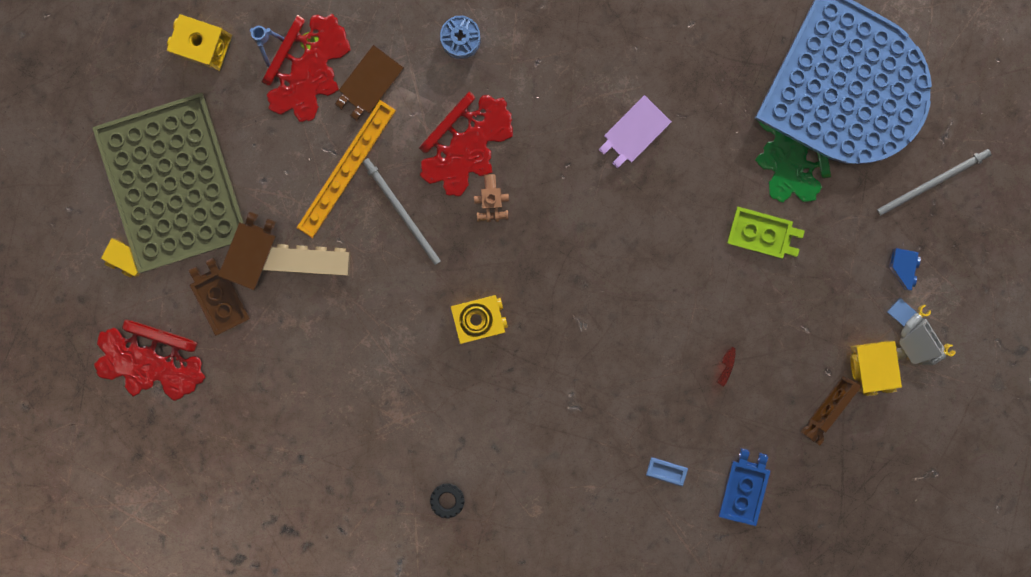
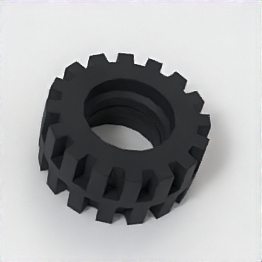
[430,483,465,519]

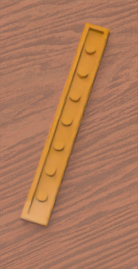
[296,100,396,238]

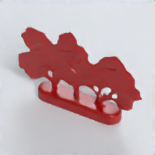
[261,14,351,122]
[419,91,513,196]
[94,320,205,401]

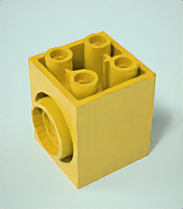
[167,14,232,71]
[451,295,508,344]
[850,341,902,396]

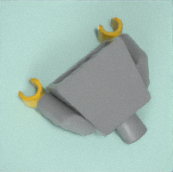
[896,305,956,366]

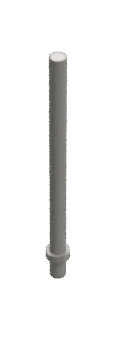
[877,149,992,216]
[362,158,441,265]

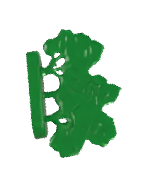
[755,120,831,202]

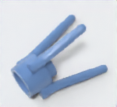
[250,26,285,67]

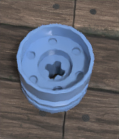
[440,16,481,60]

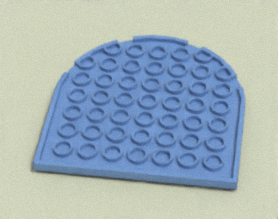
[754,0,932,164]

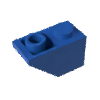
[889,248,921,290]

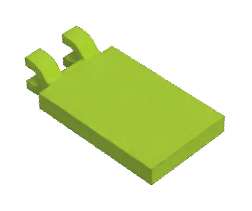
[727,207,805,259]

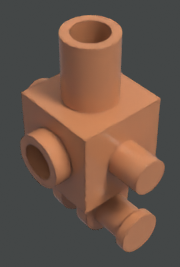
[474,174,509,222]

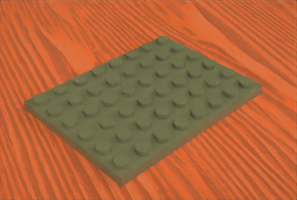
[92,93,244,274]

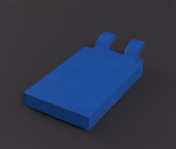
[718,448,770,526]

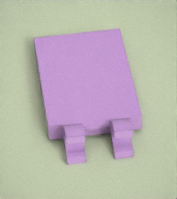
[599,95,672,169]

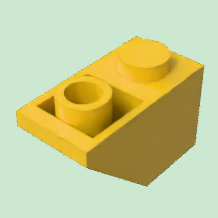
[101,238,139,278]

